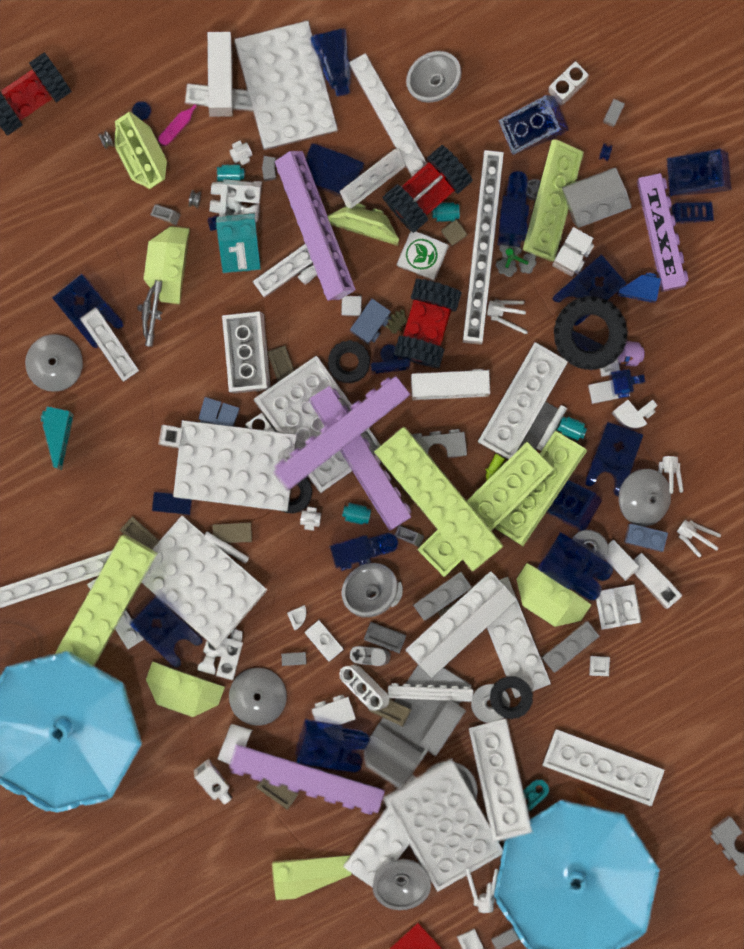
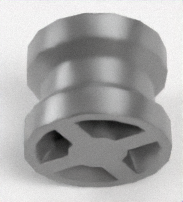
[524,179,541,200]

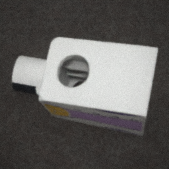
[194,759,233,804]

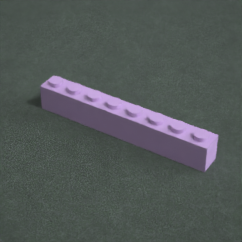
[275,151,355,301]
[273,376,410,491]
[309,386,411,531]
[229,744,385,815]

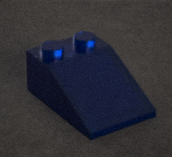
[498,95,569,155]
[305,143,364,199]
[667,149,732,196]
[546,480,602,531]

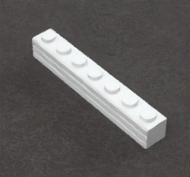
[388,683,474,702]

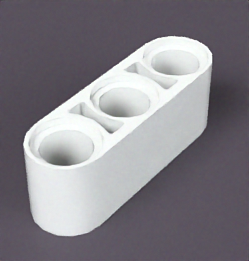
[339,664,389,711]

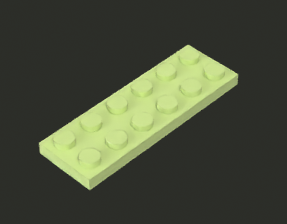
[523,140,584,261]
[495,431,587,546]

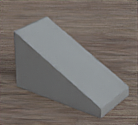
[151,204,180,225]
[394,525,424,547]

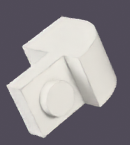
[612,400,657,429]
[158,425,182,449]

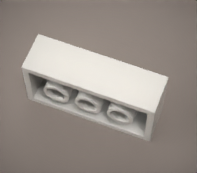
[205,32,232,117]
[222,312,270,394]
[411,369,490,400]

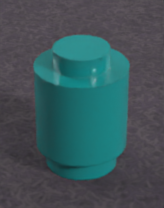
[217,164,245,182]
[432,202,460,222]
[557,416,587,441]
[342,502,371,525]

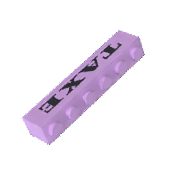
[637,173,688,292]

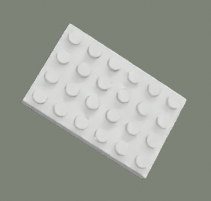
[234,21,337,150]
[254,356,381,493]
[173,420,297,511]
[142,516,267,648]
[383,759,503,892]

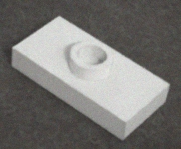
[304,620,344,661]

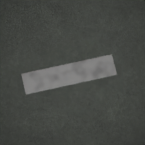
[516,402,558,452]

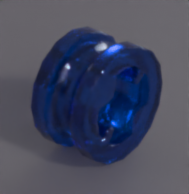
[599,143,613,162]

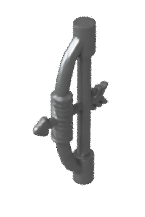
[137,280,163,347]

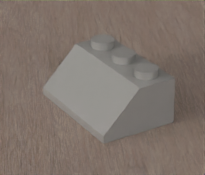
[562,167,632,228]

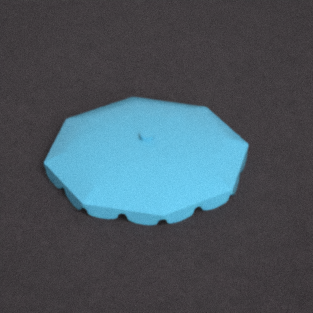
[0,651,142,812]
[494,800,660,949]

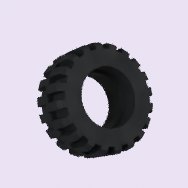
[554,296,628,370]

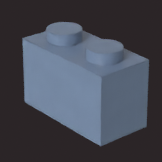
[350,299,391,345]
[624,524,668,552]

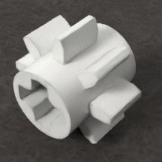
[229,141,252,165]
[300,507,321,531]

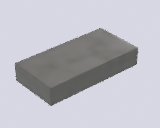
[364,622,406,654]

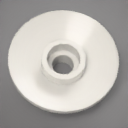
[471,684,510,723]

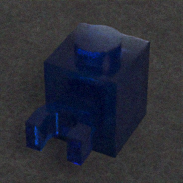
[609,369,645,399]

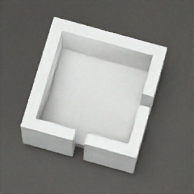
[552,227,594,277]

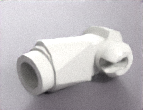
[298,264,317,285]

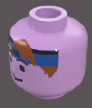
[617,341,644,366]

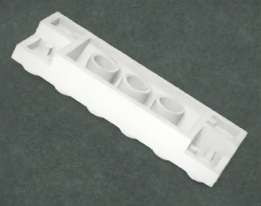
[406,571,517,678]

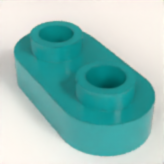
[523,779,549,811]

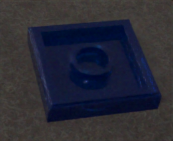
[371,359,410,374]

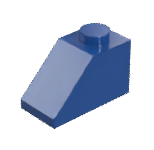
[617,273,661,303]

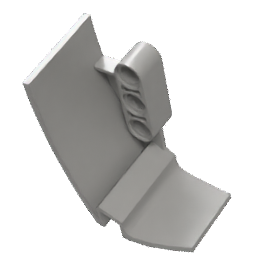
[364,664,472,789]

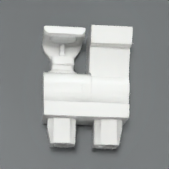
[209,179,262,222]
[197,629,243,680]

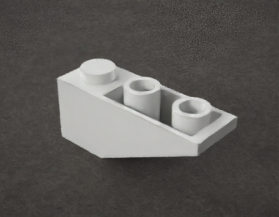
[633,553,682,609]

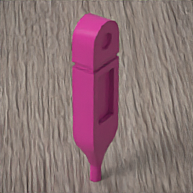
[159,104,197,146]

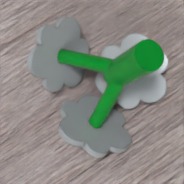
[496,239,537,277]

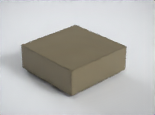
[441,220,468,246]

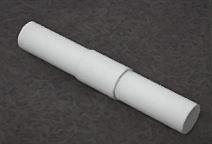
[536,405,567,451]
[203,532,249,564]

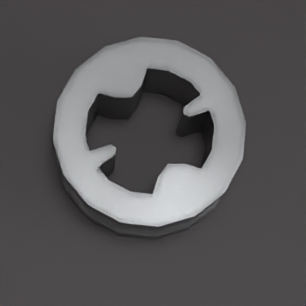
[98,130,114,150]
[188,190,201,208]

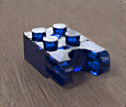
[497,171,529,247]
[552,254,627,326]
[52,274,124,349]
[585,422,644,497]
[537,532,613,600]
[330,533,398,571]
[129,595,203,668]
[296,719,370,772]

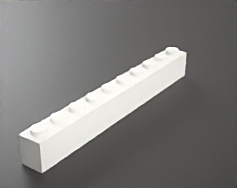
[463,150,504,344]

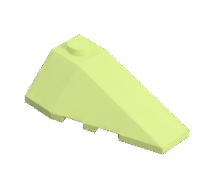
[272,855,352,900]

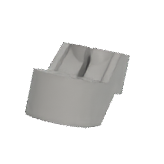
[350,646,390,666]

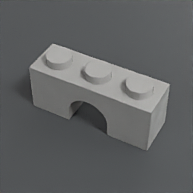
[412,429,467,458]
[413,572,472,621]
[541,621,599,673]
[710,816,744,876]

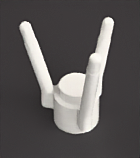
[487,299,528,334]
[650,456,683,500]
[677,519,721,557]
[465,868,498,913]

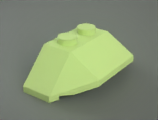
[115,112,167,189]
[328,204,399,246]
[144,226,190,304]
[516,563,591,627]
[146,661,225,717]

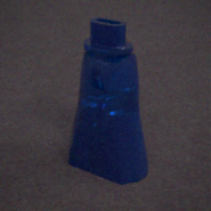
[309,28,351,97]

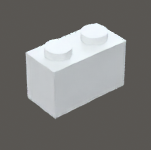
[312,695,356,731]

